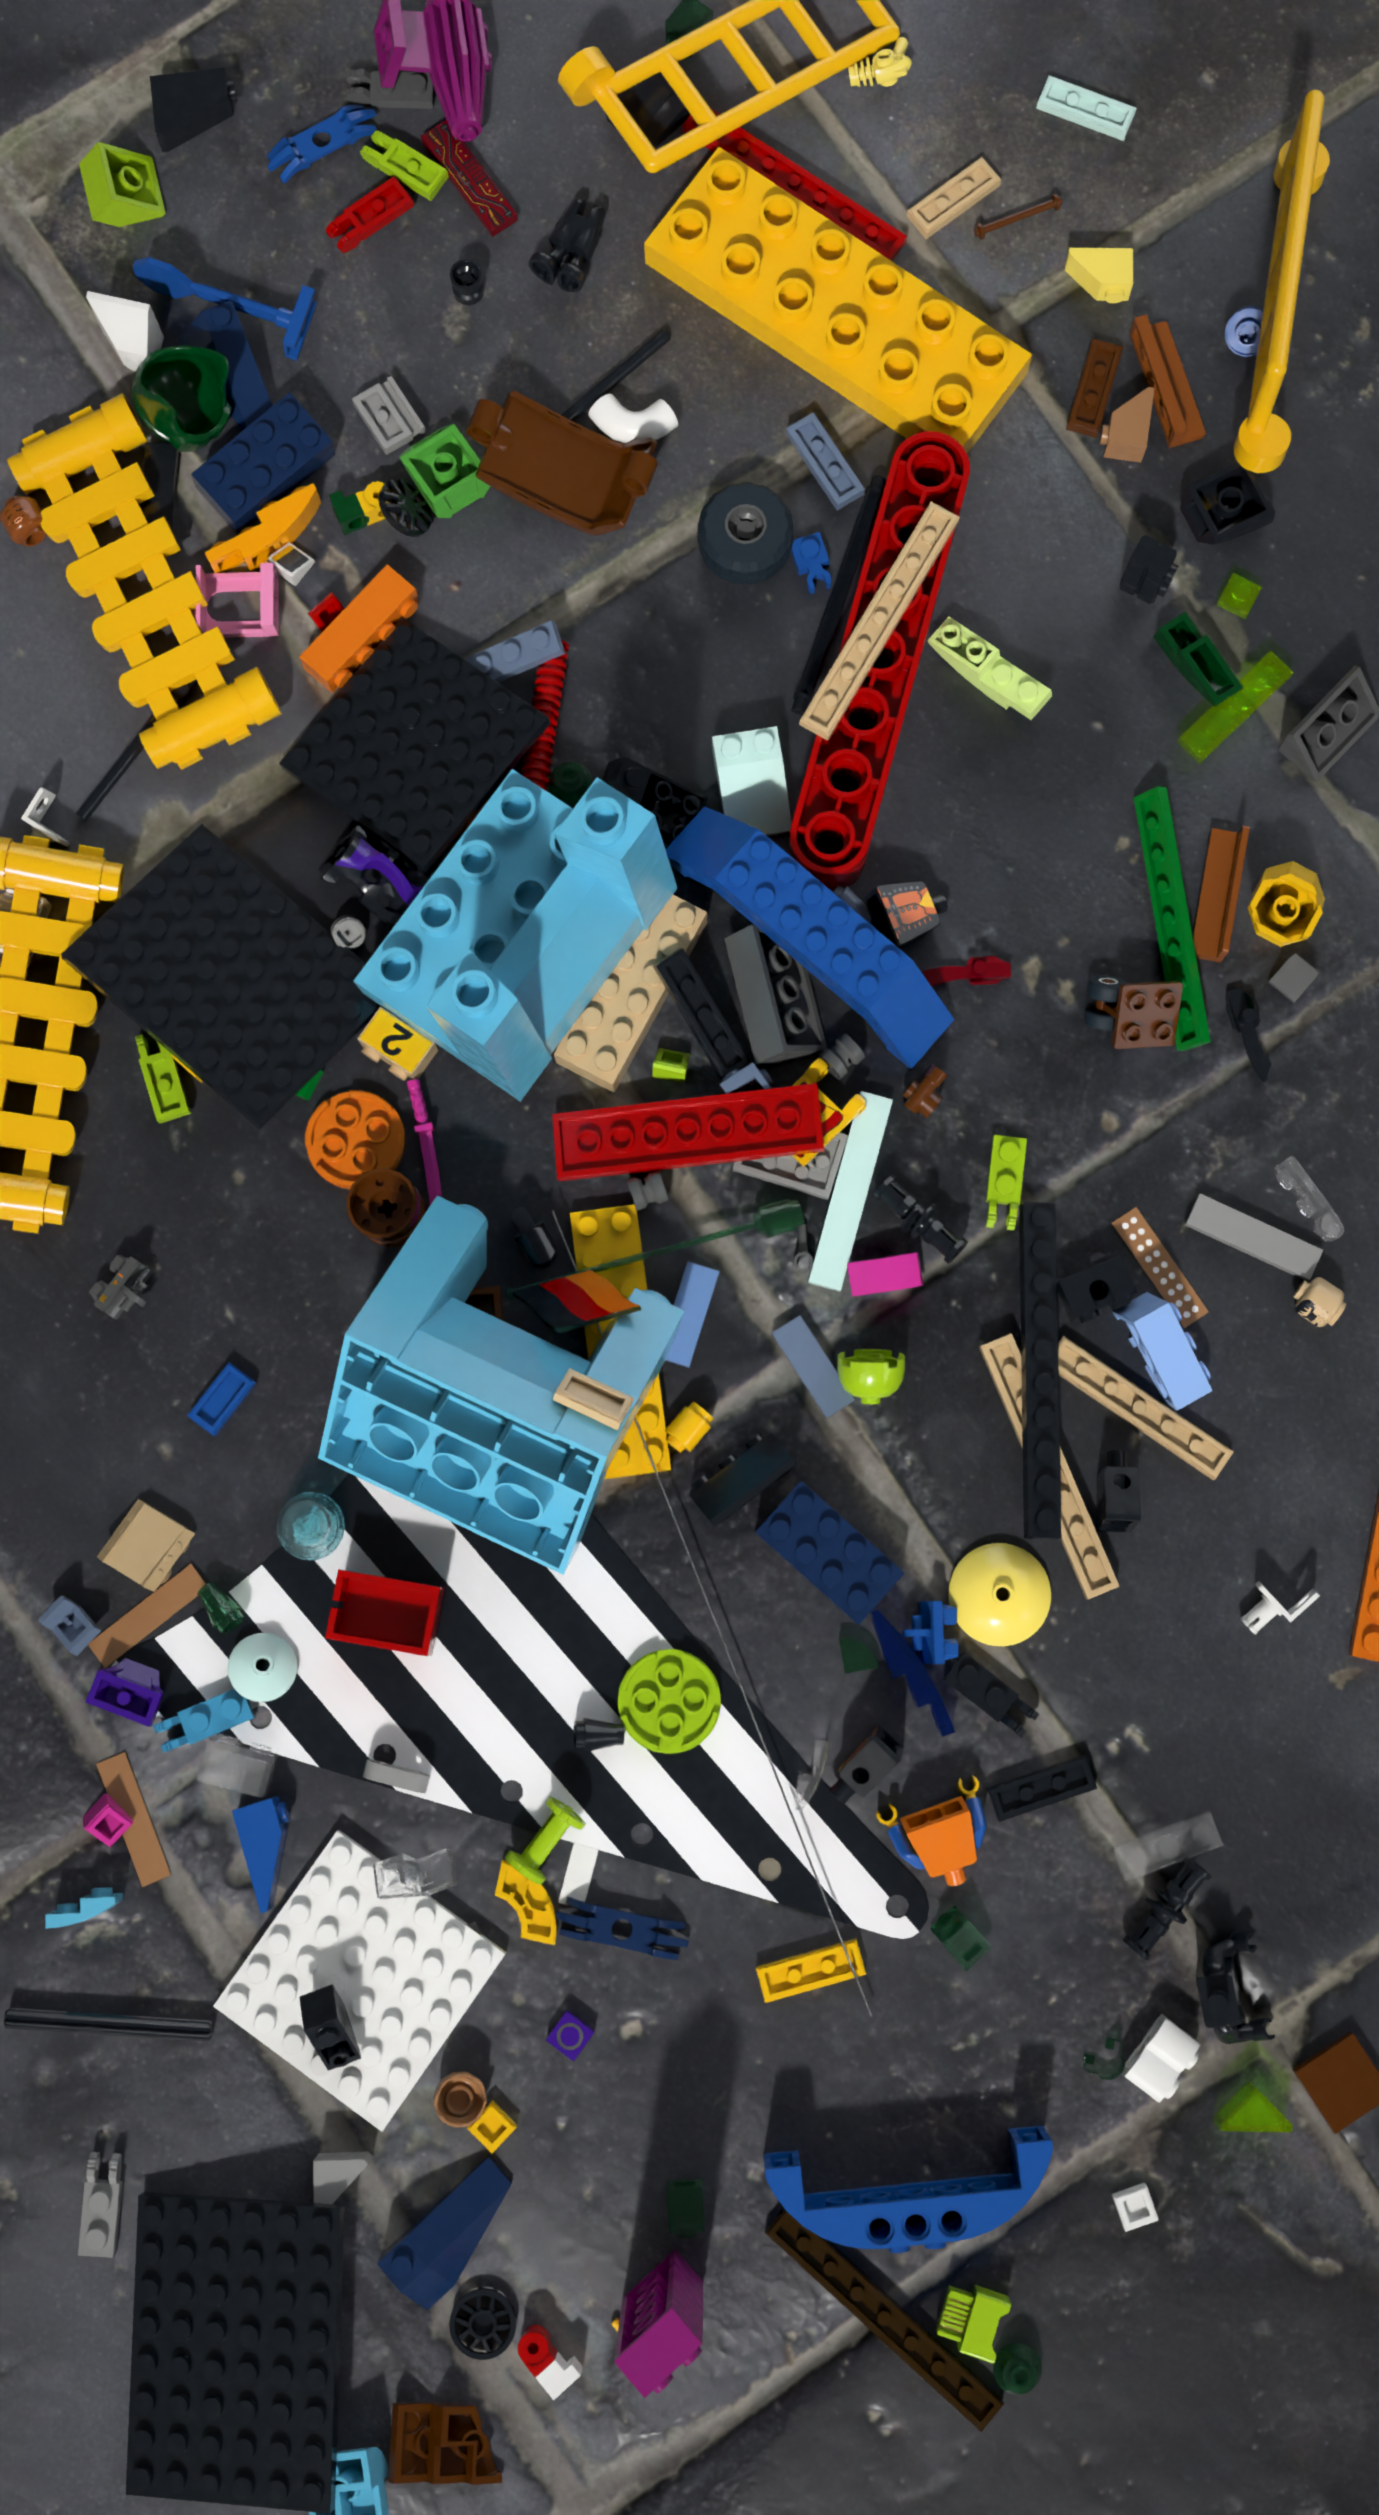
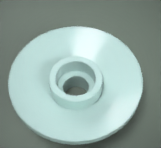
[228,1633,297,1702]

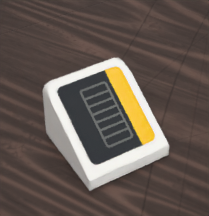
[267,542,315,586]

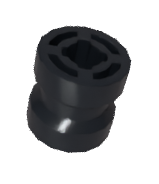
[450,259,484,305]

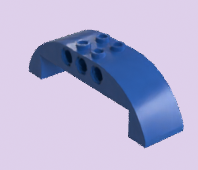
[763,2125,1053,2253]

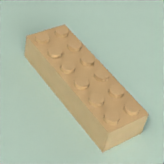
[554,895,707,1093]

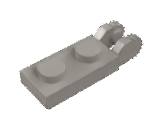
[78,2152,123,2258]

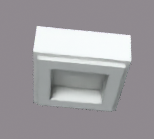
[1112,2182,1159,2232]

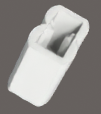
[1121,2014,1200,2103]

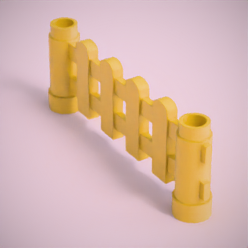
[7,393,282,770]
[0,835,124,1234]

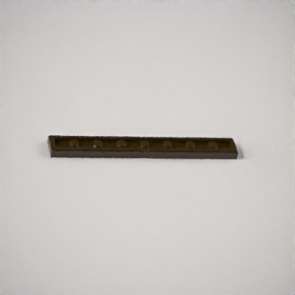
[765,2208,1004,2432]

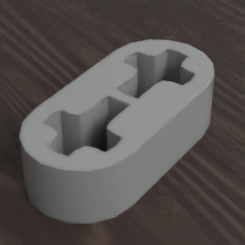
[363,1759,430,1793]

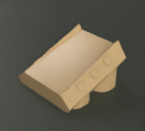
[97,1499,195,1592]

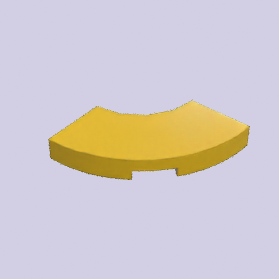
[495,1859,557,1945]

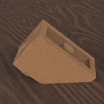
[1099,387,1155,463]

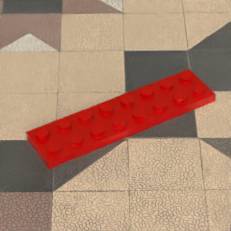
[552,1083,825,1181]

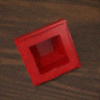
[307,592,344,632]

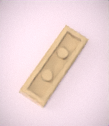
[907,157,1001,239]

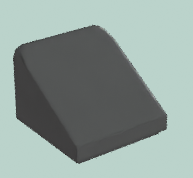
[1268,953,1320,1003]

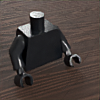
[1196,1930,1275,2044]

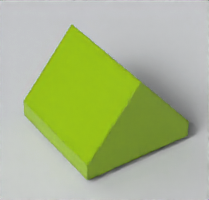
[652,1048,691,1084]

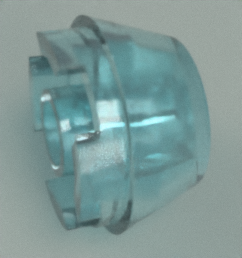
[277,1492,345,1560]

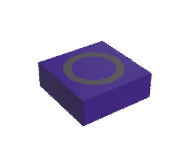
[545,2010,595,2062]

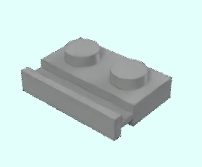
[352,376,426,455]

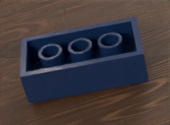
[191,392,335,535]
[755,1481,904,1625]

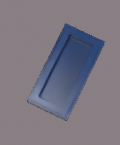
[187,1362,257,1437]

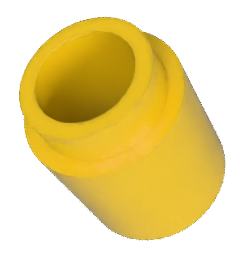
[664,1402,714,1453]

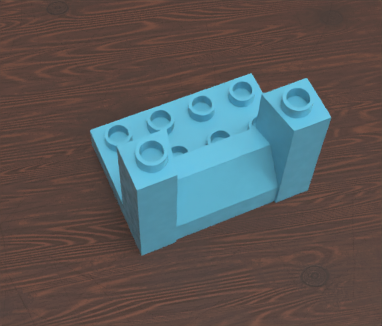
[354,769,677,1102]
[318,1196,685,1575]

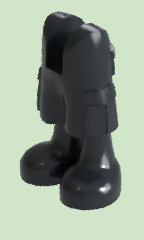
[529,198,605,292]

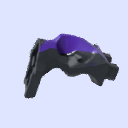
[317,825,432,929]

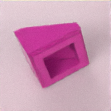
[82,1793,134,1847]

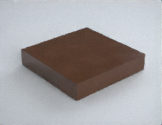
[1292,2031,1379,2134]

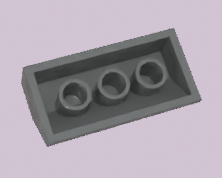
[724,924,827,1064]

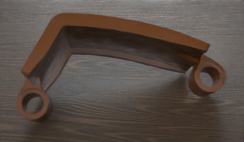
[466,391,658,536]

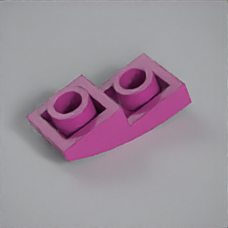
[847,1252,923,1296]

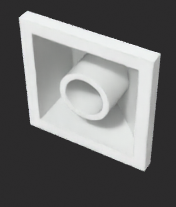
[86,291,164,371]

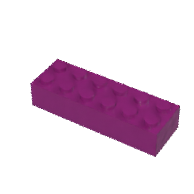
[614,2249,704,2398]

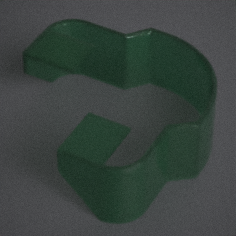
[1082,2037,1125,2080]

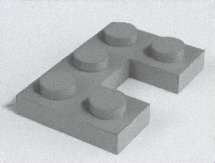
[733,1133,848,1200]

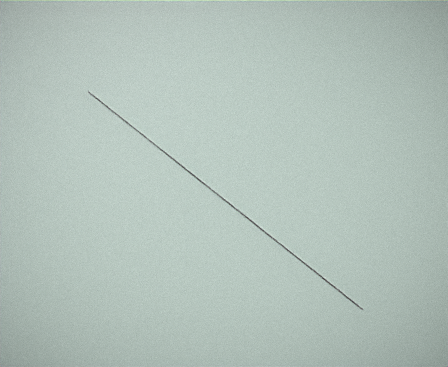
[552,1210,872,2017]

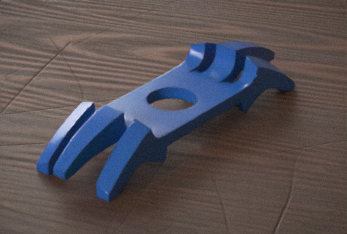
[267,105,378,184]

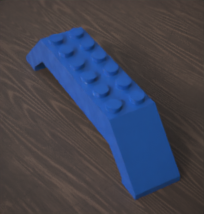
[666,806,954,1070]

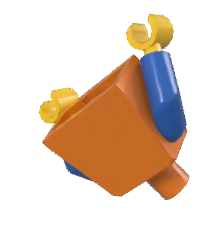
[876,1775,987,1886]

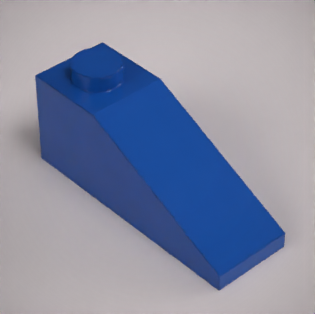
[232,1796,290,1913]

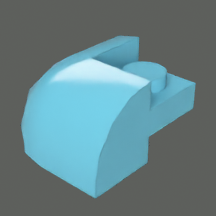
[309,2447,389,2515]

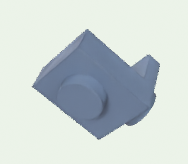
[720,1062,774,1094]
[38,1596,101,1656]

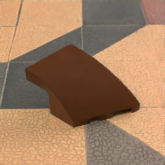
[388,2402,502,2485]

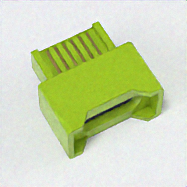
[936,2284,1011,2364]

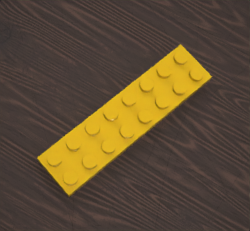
[570,1204,672,1479]

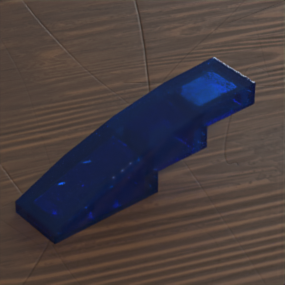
[869,1610,955,1737]

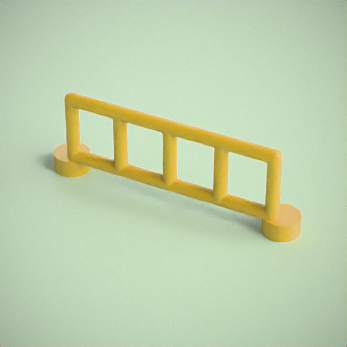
[558,0,900,173]
[1233,89,1330,473]

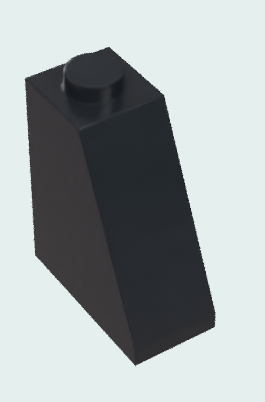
[150,67,238,152]

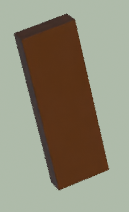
[1066,338,1124,438]

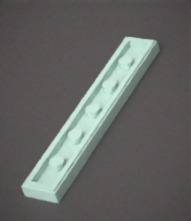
[808,1091,893,1292]

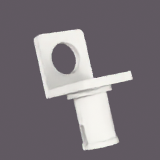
[21,787,70,847]
[1240,1581,1320,1635]

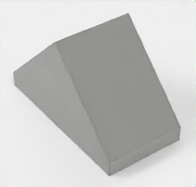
[313,2151,373,2204]

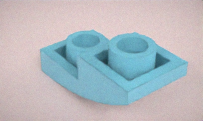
[45,1887,124,1929]

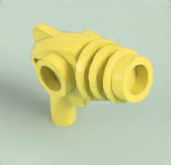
[848,37,912,87]

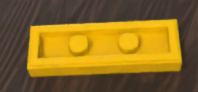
[756,1938,866,2003]

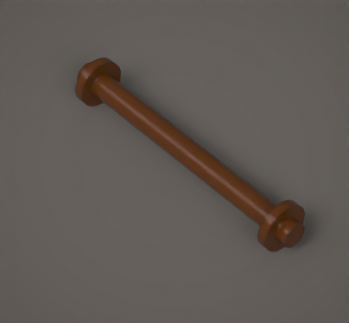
[973,194,1062,240]

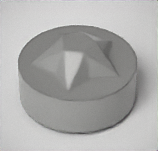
[331,915,365,950]

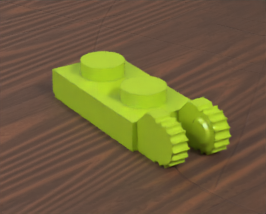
[360,130,449,201]
[135,1034,191,1124]
[985,1135,1027,1230]

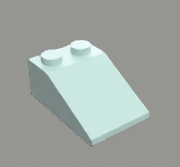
[712,726,792,836]

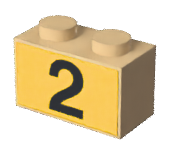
[357,1006,438,1081]

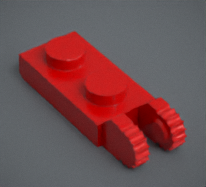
[325,177,414,253]

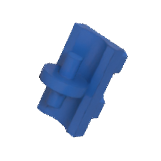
[902,1601,959,1664]

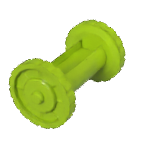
[505,1796,586,1885]

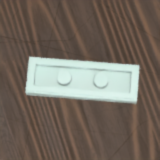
[1036,75,1137,141]

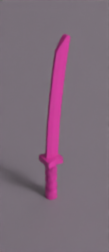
[407,1079,442,1205]

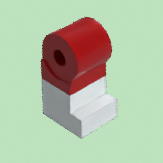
[517,2325,583,2400]

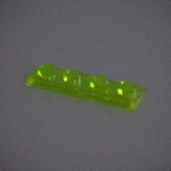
[1177,651,1294,764]

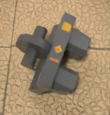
[89,1255,153,1320]

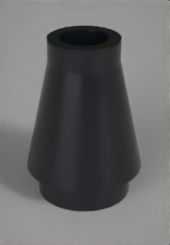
[573,1717,624,1753]

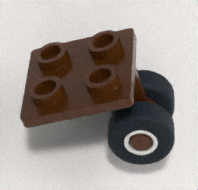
[1084,975,1183,1049]

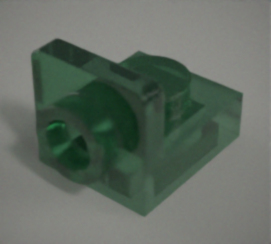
[931,1906,992,1971]

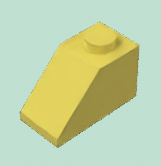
[1065,248,1133,303]

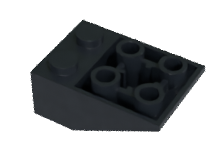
[602,756,707,849]

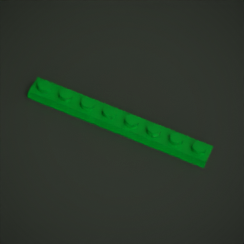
[1134,786,1211,1051]

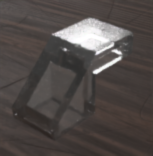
[373,1848,459,1899]

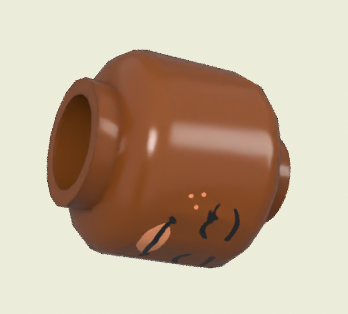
[0,496,46,547]

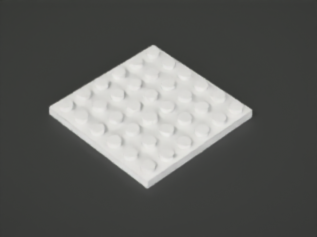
[213,1830,507,2132]

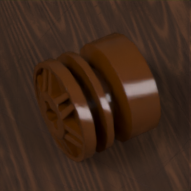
[347,1168,427,1248]

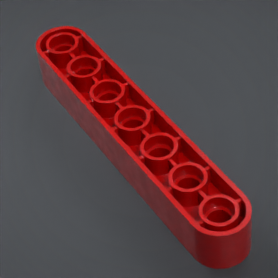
[788,431,970,892]

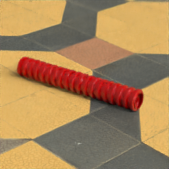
[521,639,570,792]

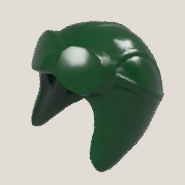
[132,345,232,452]

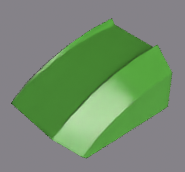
[399,424,491,518]

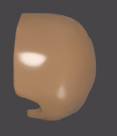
[433,2071,487,2128]

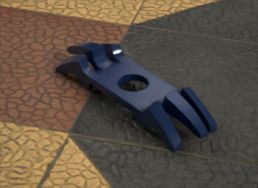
[556,1896,689,1960]

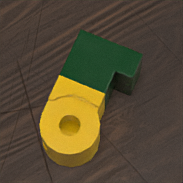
[329,481,392,536]

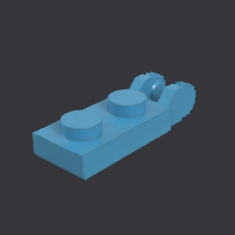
[153,1689,256,1753]

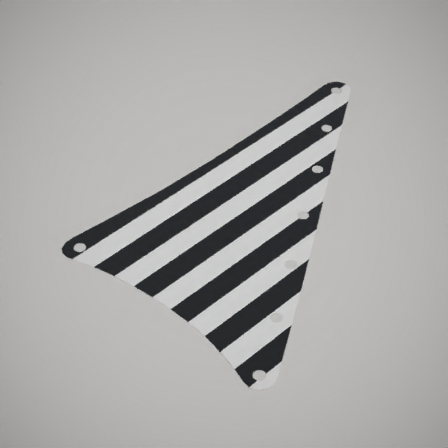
[112,1473,929,1939]

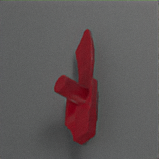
[922,956,1011,987]

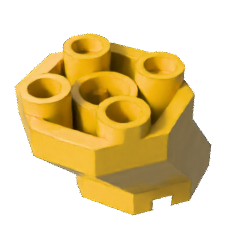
[1247,861,1325,947]

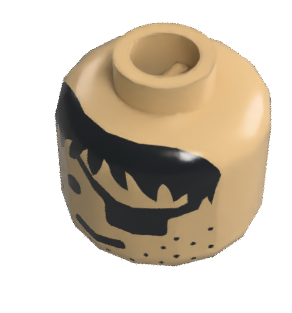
[1293,1277,1347,1327]

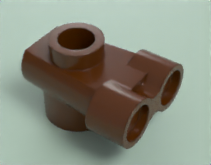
[902,1064,948,1118]

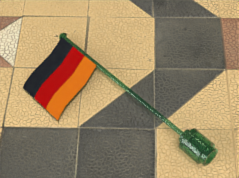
[506,1198,804,1333]

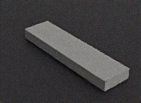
[1184,1193,1323,1282]

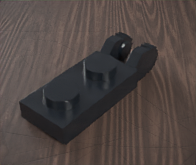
[943,1652,1039,1738]

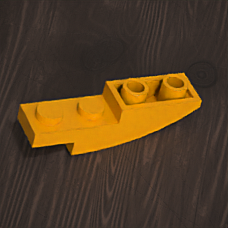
[205,483,321,573]

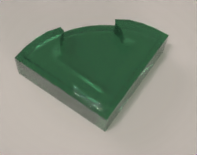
[839,1639,879,1674]

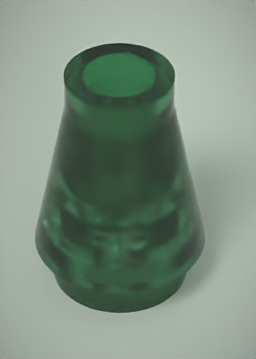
[197,1582,244,1634]

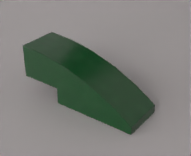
[1153,611,1243,707]

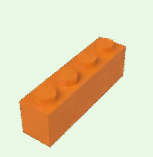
[299,564,420,694]

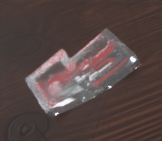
[795,1738,829,1810]

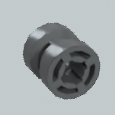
[818,1033,865,1080]
[626,1170,668,1211]

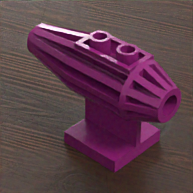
[373,0,492,142]

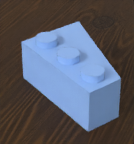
[1112,1292,1212,1411]

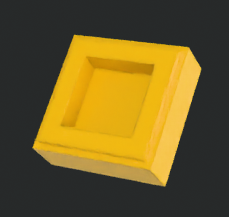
[467,2100,517,2153]

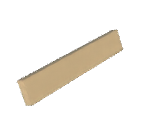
[1058,1336,1233,1480]

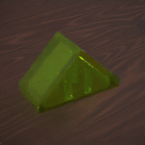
[1214,2081,1293,2132]

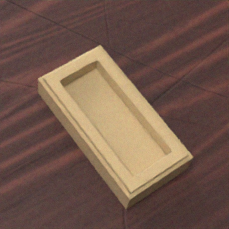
[553,1368,634,1430]

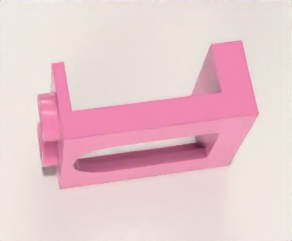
[191,563,279,638]

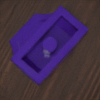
[85,1658,164,1727]

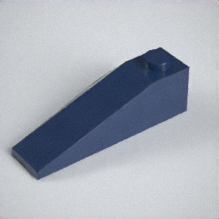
[179,300,272,430]
[377,2156,512,2310]

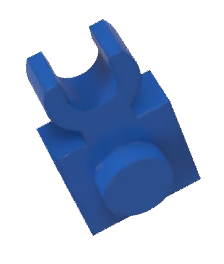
[791,532,832,594]

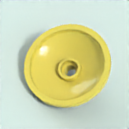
[948,1543,1051,1646]

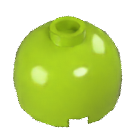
[837,1349,905,1405]

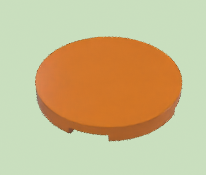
[305,1090,406,1190]

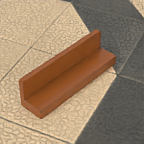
[1129,314,1206,448]
[1192,825,1250,963]

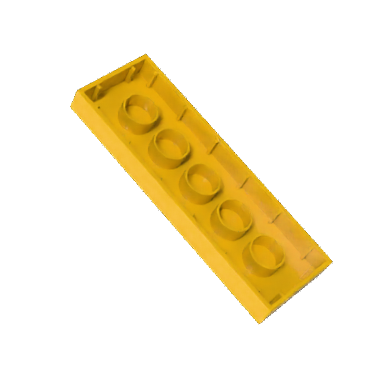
[644,147,1032,454]

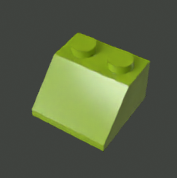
[79,142,166,227]

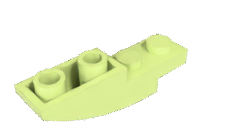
[928,616,1052,720]

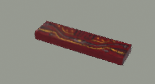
[421,120,518,237]

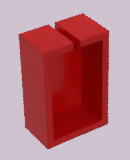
[325,1569,445,1656]

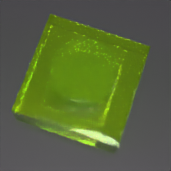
[1217,573,1262,619]

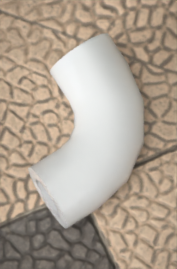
[589,393,678,443]

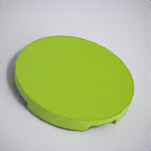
[618,1649,721,1754]

